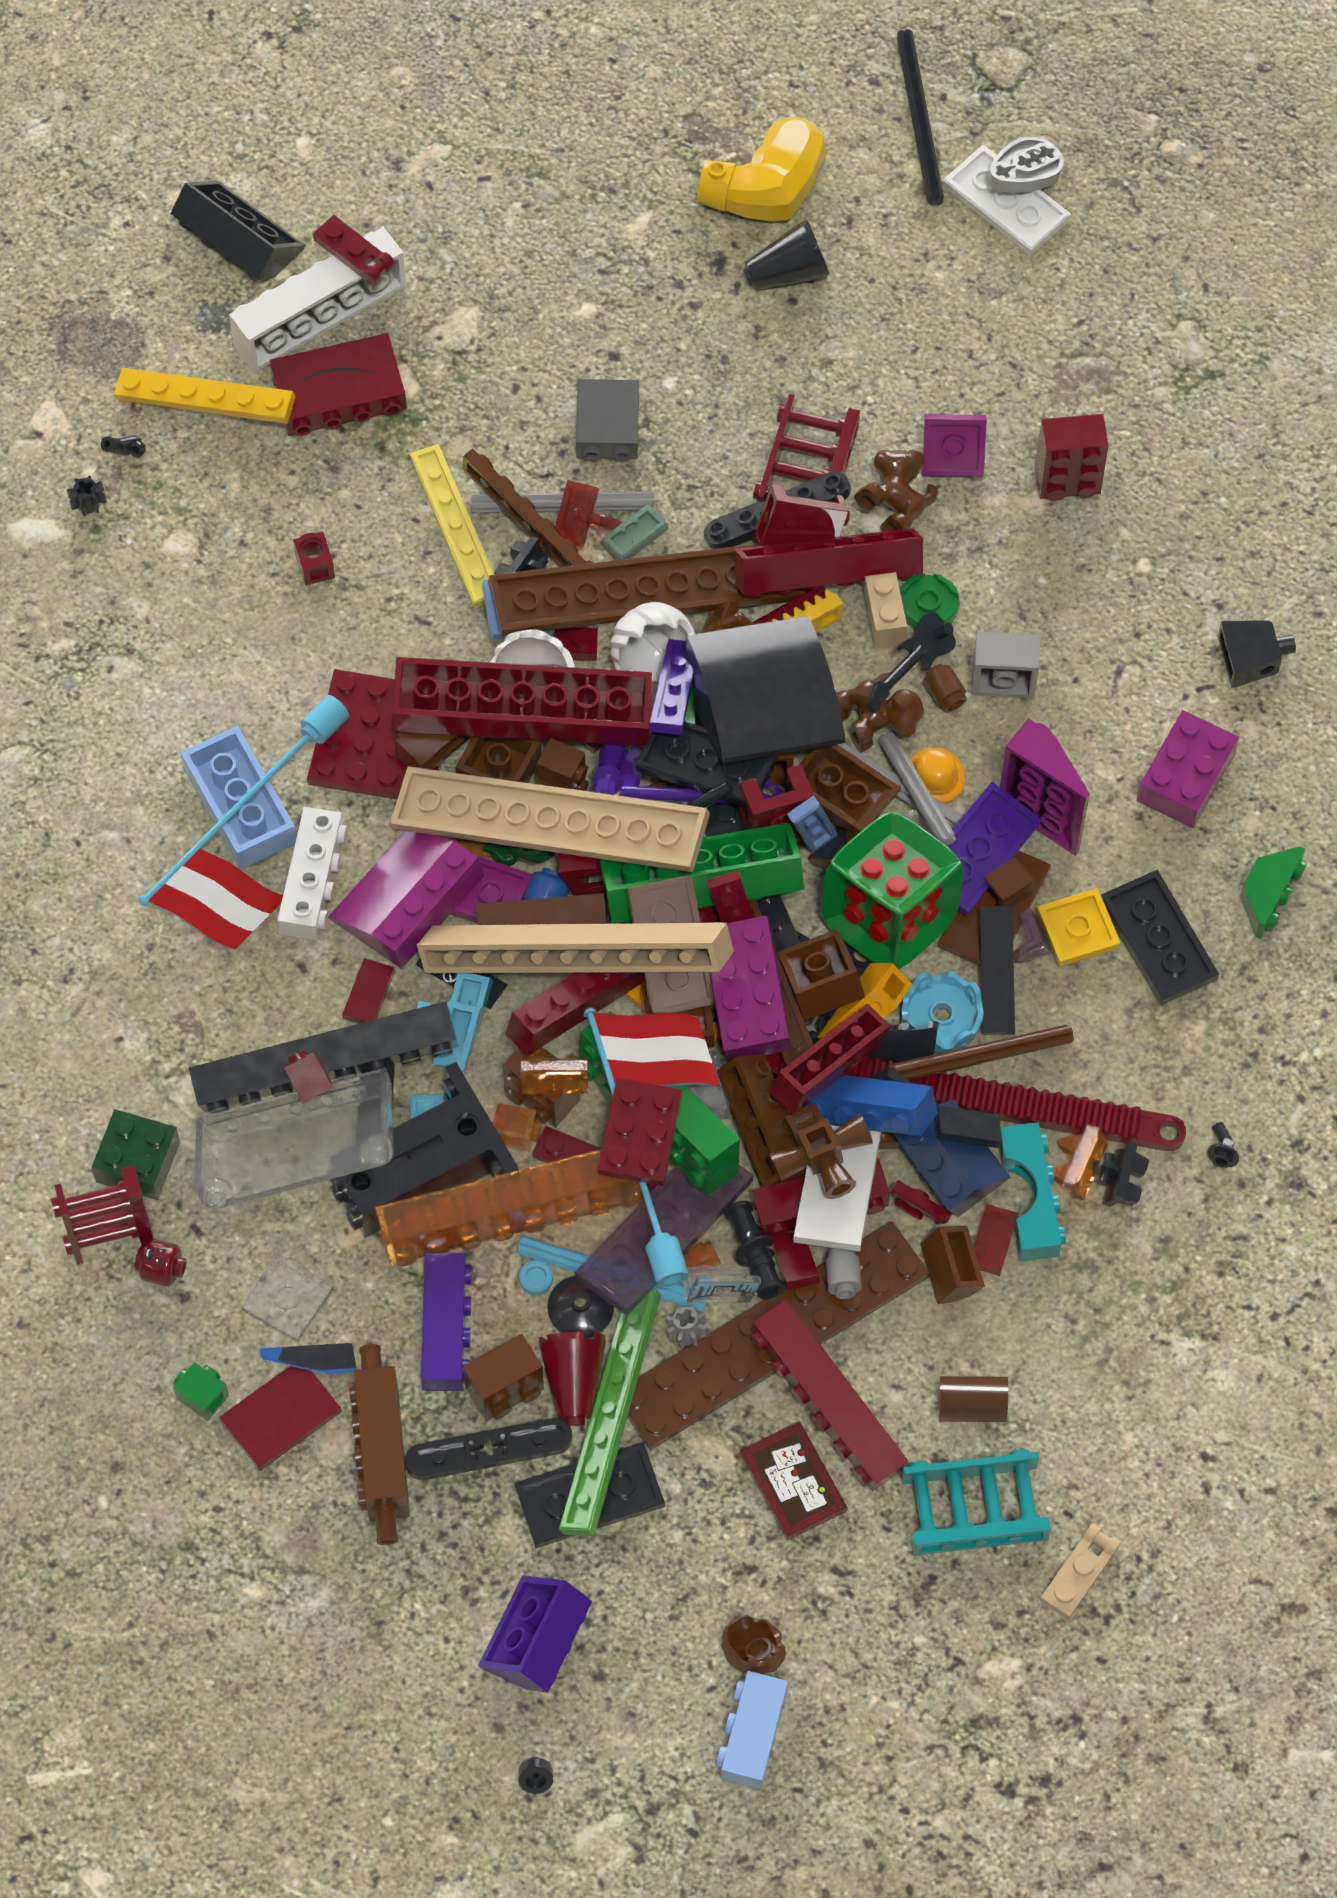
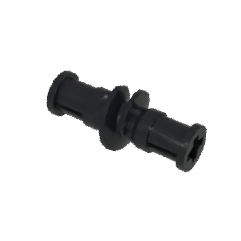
[724,1200,786,1300]

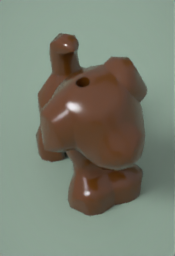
[854,449,938,532]
[836,672,924,753]

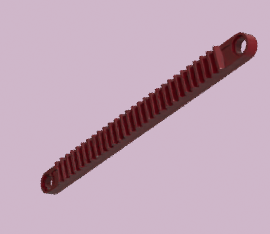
[765,1052,1186,1151]

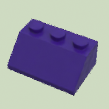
[478,1575,592,1693]

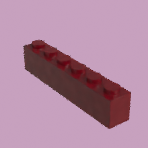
[734,528,923,597]
[750,1299,908,1492]

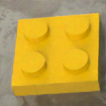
[1036,888,1121,967]

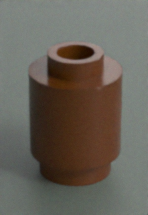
[924,664,967,712]

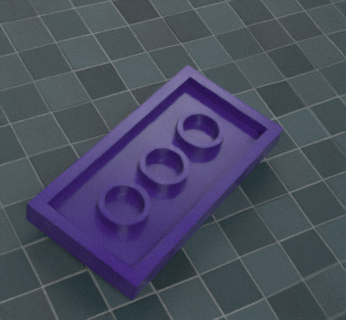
[947,782,1042,916]

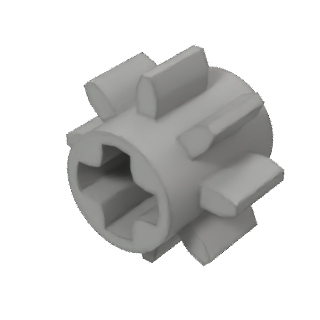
[666,1305,708,1348]

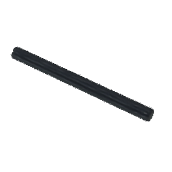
[897,29,944,206]

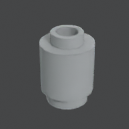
[826,1248,862,1299]

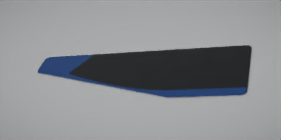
[260,1343,357,1374]

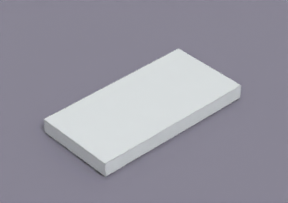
[942,145,1071,256]
[794,1125,881,1251]

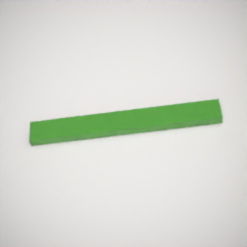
[559,1289,661,1536]

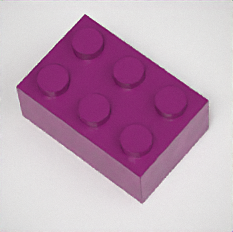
[1136,710,1239,829]

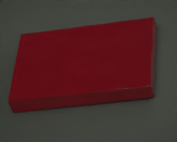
[219,1366,342,1471]

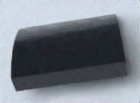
[686,616,845,764]

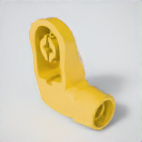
[697,117,827,222]

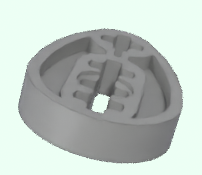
[986,137,1064,193]

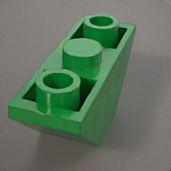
[1240,846,1307,939]

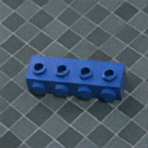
[803,1075,938,1136]

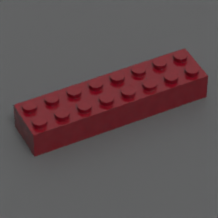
[392,657,652,746]

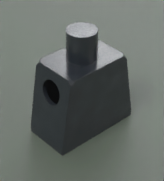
[1218,620,1296,688]

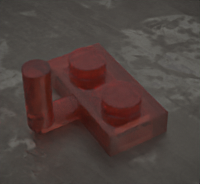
[555,480,623,548]

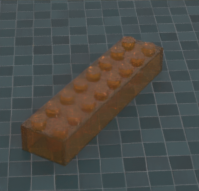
[375,1149,644,1267]

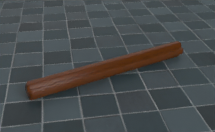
[890,1025,1074,1080]

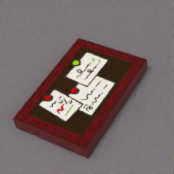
[740,1421,848,1541]

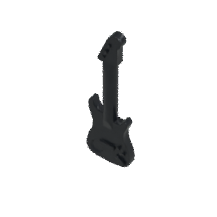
[867,611,956,713]

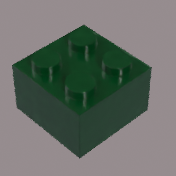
[91,1109,180,1201]

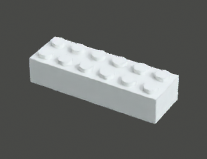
[229,227,406,373]

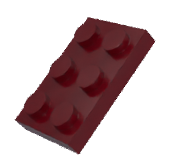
[597,1078,683,1186]

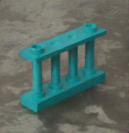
[902,1449,1051,1556]

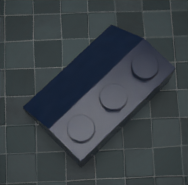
[893,1099,1011,1217]

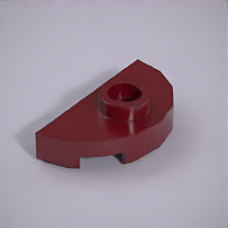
[890,1180,952,1225]

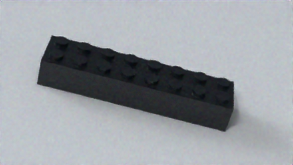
[189,1001,459,1116]

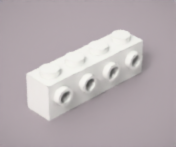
[277,807,348,940]

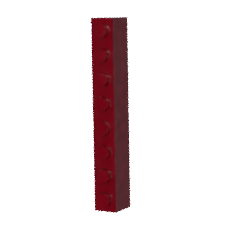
[505,905,721,1057]

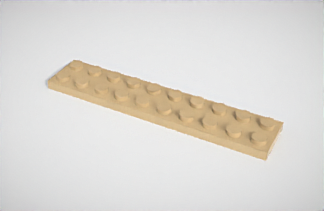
[390,766,710,872]

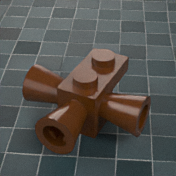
[768,1103,873,1199]

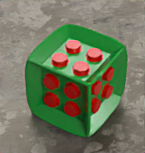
[821,812,964,969]

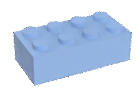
[180,726,297,870]

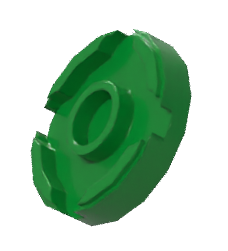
[900,573,960,630]

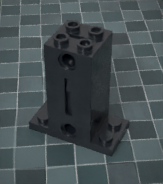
[328,1062,521,1238]

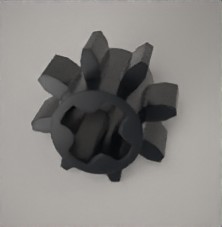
[67,475,107,516]

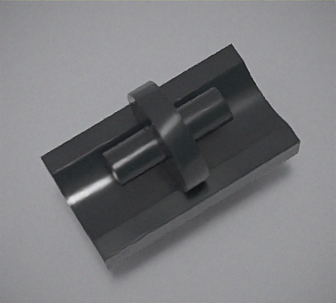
[494,536,549,574]
[1092,1142,1149,1207]

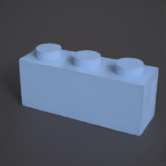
[716,1671,788,1789]

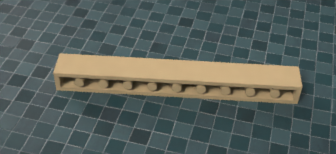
[417,923,734,973]

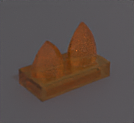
[521,1049,588,1094]
[1053,1126,1109,1201]

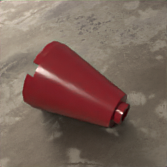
[539,1332,606,1426]

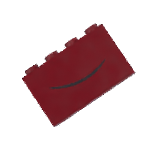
[269,333,407,436]

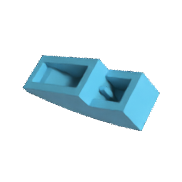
[432,973,493,1072]

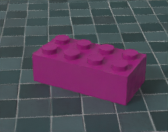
[710,915,793,1061]

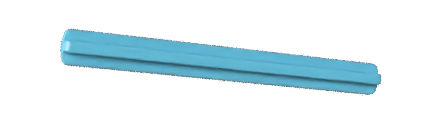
[517,1235,709,1311]

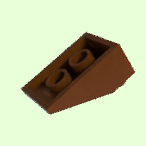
[785,744,901,833]

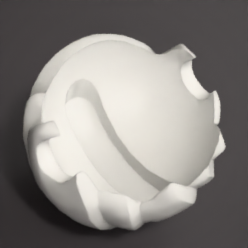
[610,602,695,683]
[490,630,575,667]

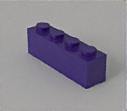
[421,1253,472,1391]

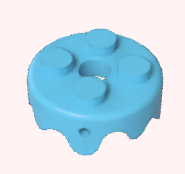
[901,971,984,1053]

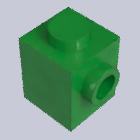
[173,1362,229,1421]

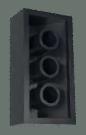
[170,180,306,280]

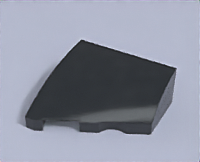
[867,1021,939,1063]

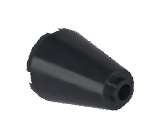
[743,220,830,290]

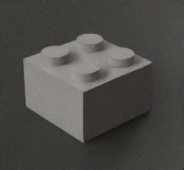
[972,630,1040,698]

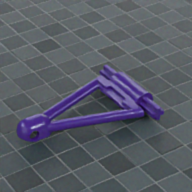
[592,744,784,809]

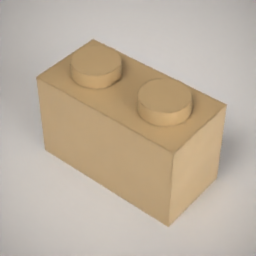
[864,572,907,649]

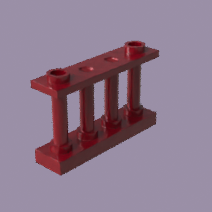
[753,394,860,502]
[51,1165,153,1265]

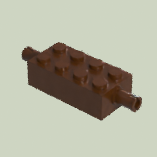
[349,1344,410,1545]

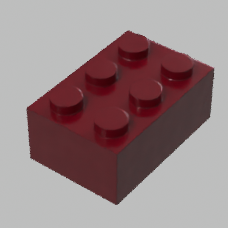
[1035,414,1109,500]

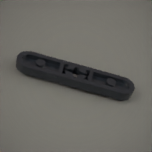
[704,471,851,549]
[405,1418,572,1480]

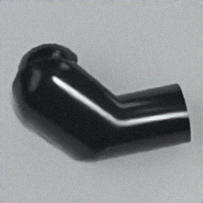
[101,435,146,457]

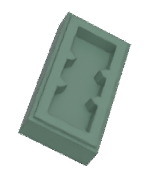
[601,504,668,560]

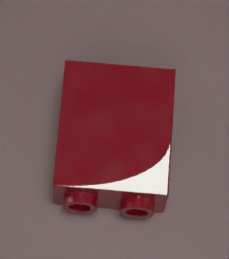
[755,483,850,546]

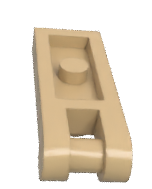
[1040,1522,1122,1620]

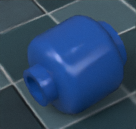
[523,868,570,900]

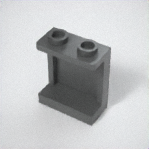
[576,379,639,461]

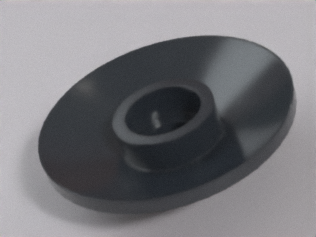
[547,1275,614,1339]

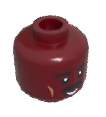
[134,1239,187,1287]

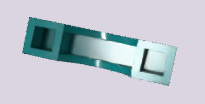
[999,1122,1066,1262]

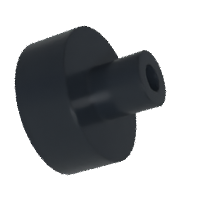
[518,1757,553,1794]

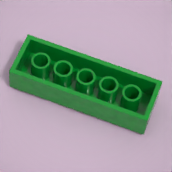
[600,823,805,923]
[579,1011,740,1196]

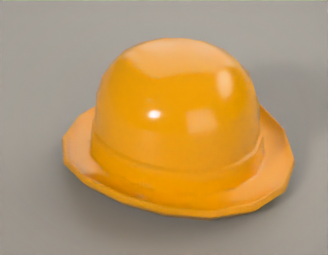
[910,748,966,803]

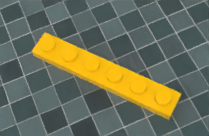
[114,368,296,424]

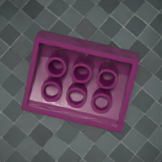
[1000,718,1090,856]
[328,831,484,969]

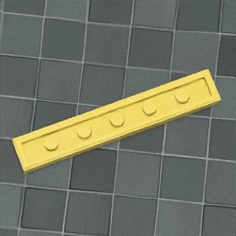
[410,444,494,609]

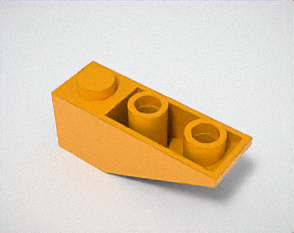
[818,963,913,1040]

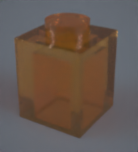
[493,1103,542,1152]

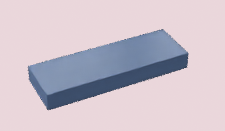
[787,795,837,852]

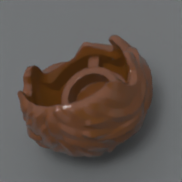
[721,1615,786,1674]

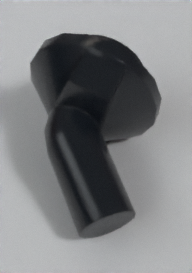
[1207,1122,1239,1168]

